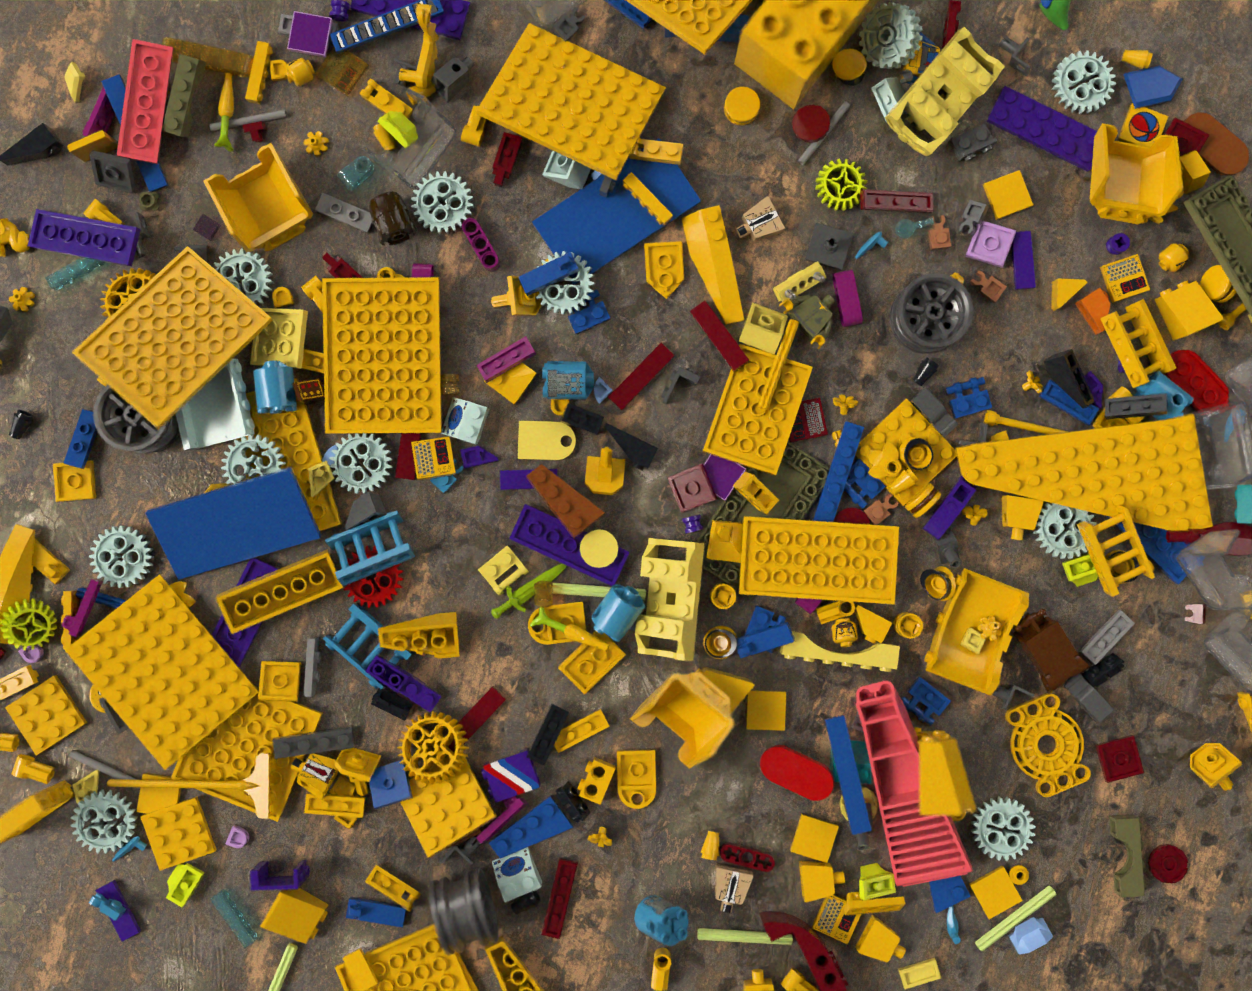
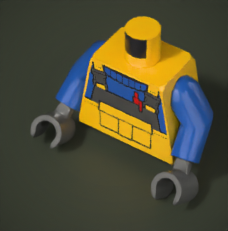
[900,32,940,85]

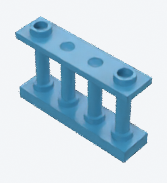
[325,511,415,586]
[323,603,414,689]

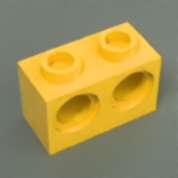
[733,472,779,514]
[577,757,615,805]

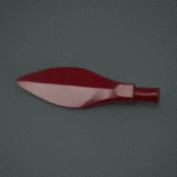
[1166,522,1252,556]

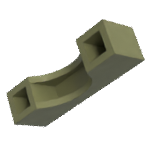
[162,54,206,137]
[1109,814,1146,898]

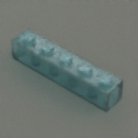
[45,257,105,290]
[210,889,258,948]

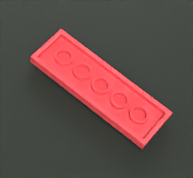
[117,39,174,164]

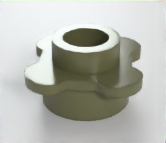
[139,192,159,211]

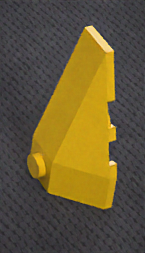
[378,612,460,659]

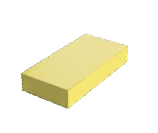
[898,958,941,989]

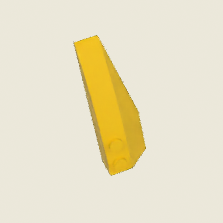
[681,205,744,325]
[0,524,35,645]

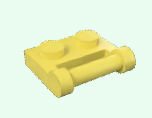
[478,545,529,596]

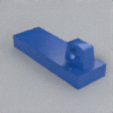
[518,252,580,296]
[736,622,795,659]
[346,897,406,928]

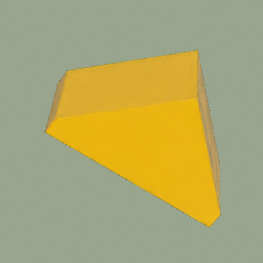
[1180,150,1211,194]
[1051,278,1088,311]

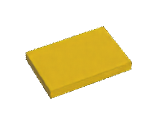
[558,630,626,695]

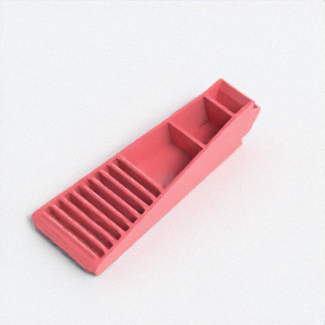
[856,681,973,887]

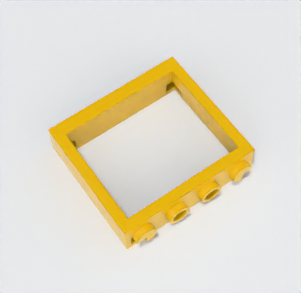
[0,780,75,845]

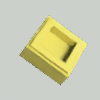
[960,628,987,654]

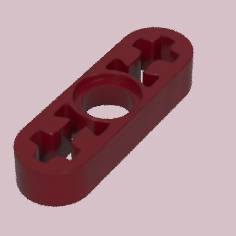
[720,843,775,872]

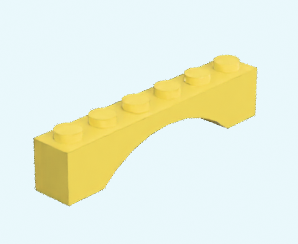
[780,631,900,672]

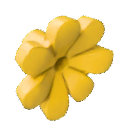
[304,131,329,157]
[9,287,35,312]
[1022,370,1044,393]
[833,394,858,415]
[962,505,988,525]
[978,616,1002,641]
[587,827,612,847]

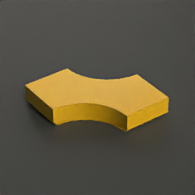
[329,775,358,830]

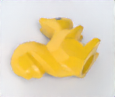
[0,218,30,257]

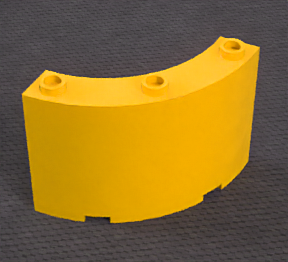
[924,568,1029,696]

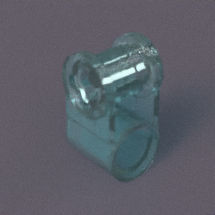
[337,156,375,191]

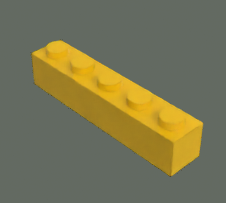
[245,41,273,104]
[623,172,673,226]

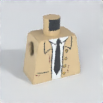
[736,196,785,242]
[715,863,753,913]

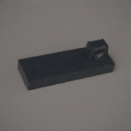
[1105,393,1168,420]
[526,704,569,765]

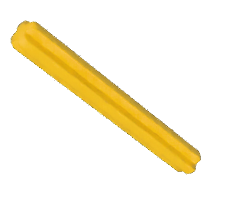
[758,319,799,410]

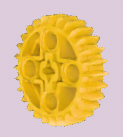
[100,268,156,321]
[397,711,469,784]

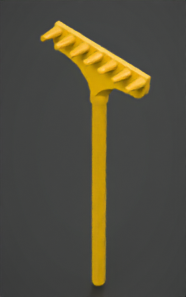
[107,753,273,819]

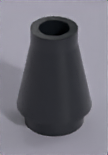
[912,357,939,387]
[9,410,33,439]
[511,890,541,915]

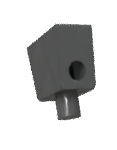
[434,57,474,103]

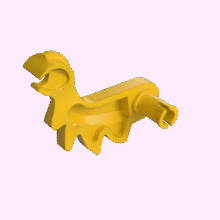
[399,3,439,89]

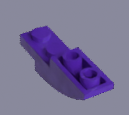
[922,475,978,540]
[365,655,442,713]

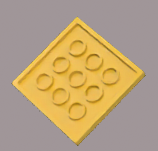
[855,398,957,506]
[400,756,497,858]

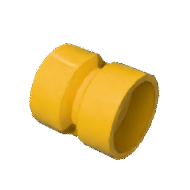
[709,583,736,609]
[893,612,923,639]

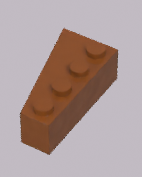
[526,464,605,539]

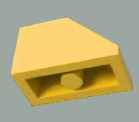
[855,604,892,644]

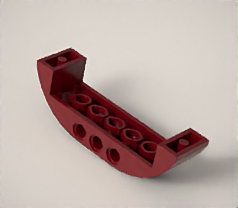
[759,911,848,991]

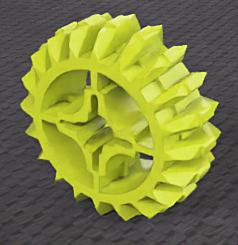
[815,158,867,211]
[0,598,57,650]

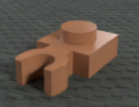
[928,215,951,250]
[970,271,1007,303]
[863,494,899,525]

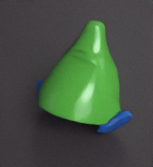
[1039,0,1071,30]

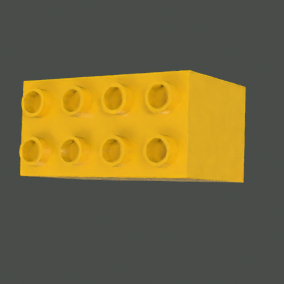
[734,0,879,110]

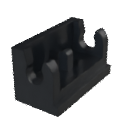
[559,403,604,435]

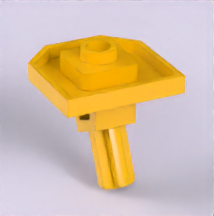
[491,276,541,316]
[585,447,625,495]
[1190,743,1242,791]
[335,747,381,796]

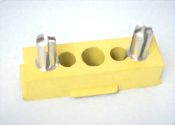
[773,262,827,302]

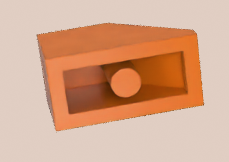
[1075,288,1111,335]

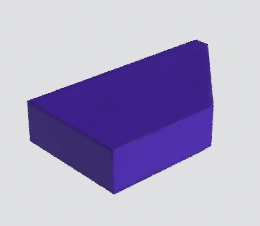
[1084,371,1103,410]
[460,446,499,469]

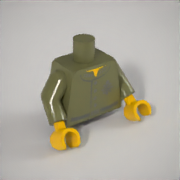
[779,294,835,349]

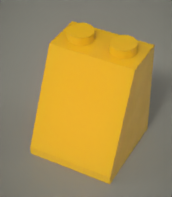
[1154,280,1224,341]
[695,667,755,713]
[260,888,329,944]

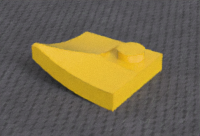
[484,363,537,405]
[706,520,743,563]

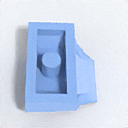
[1008,917,1053,955]

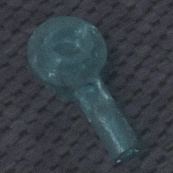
[895,217,934,239]

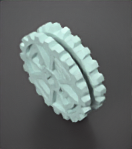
[859,2,923,69]

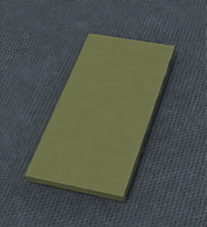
[1183,175,1252,317]
[695,441,830,599]

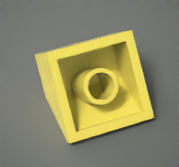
[739,303,788,354]

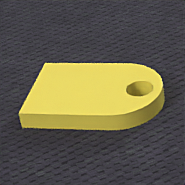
[518,421,576,460]

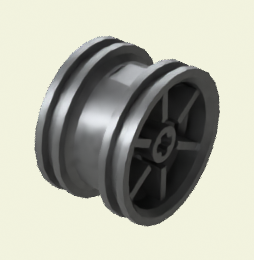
[890,273,973,353]
[93,385,180,453]
[430,868,498,956]

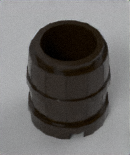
[369,191,417,246]

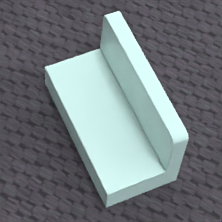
[871,77,908,122]

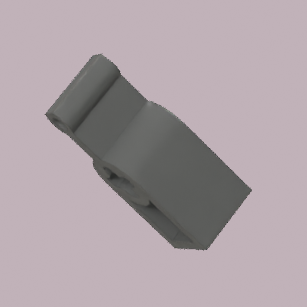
[910,388,959,438]
[1063,674,1114,723]

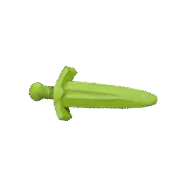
[491,563,566,619]

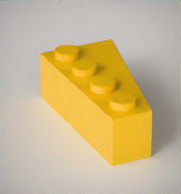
[485,936,545,991]

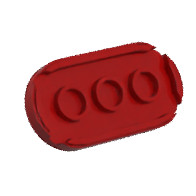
[1164,350,1229,416]
[760,745,835,801]

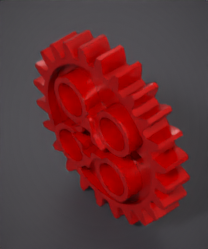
[343,546,404,608]

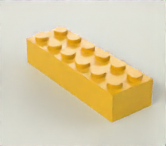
[216,549,343,634]

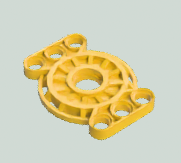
[1005,693,1091,797]

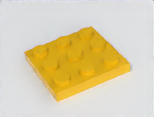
[5,675,87,756]
[140,796,217,871]

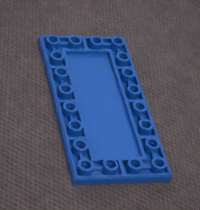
[532,138,701,285]
[145,467,321,580]

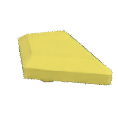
[64,62,85,102]
[308,461,335,497]
[73,770,100,803]

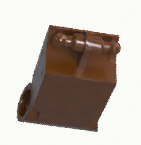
[1013,608,1090,693]

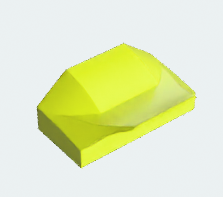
[377,111,418,149]
[1062,553,1098,587]
[166,863,205,908]
[859,863,896,900]

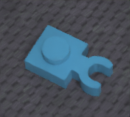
[430,459,464,494]
[89,893,126,921]

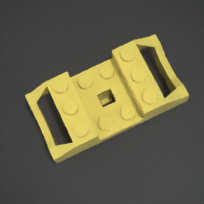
[885,27,1005,156]
[635,538,704,661]

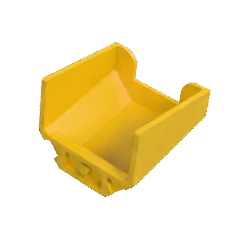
[1090,123,1183,224]
[203,143,313,252]
[630,672,734,768]
[914,727,976,815]

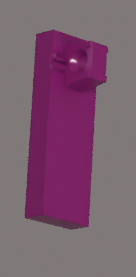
[82,87,115,137]
[476,336,536,383]
[61,579,103,637]
[476,796,528,844]

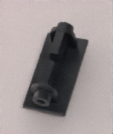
[1082,653,1124,688]
[371,688,414,721]
[555,781,590,823]

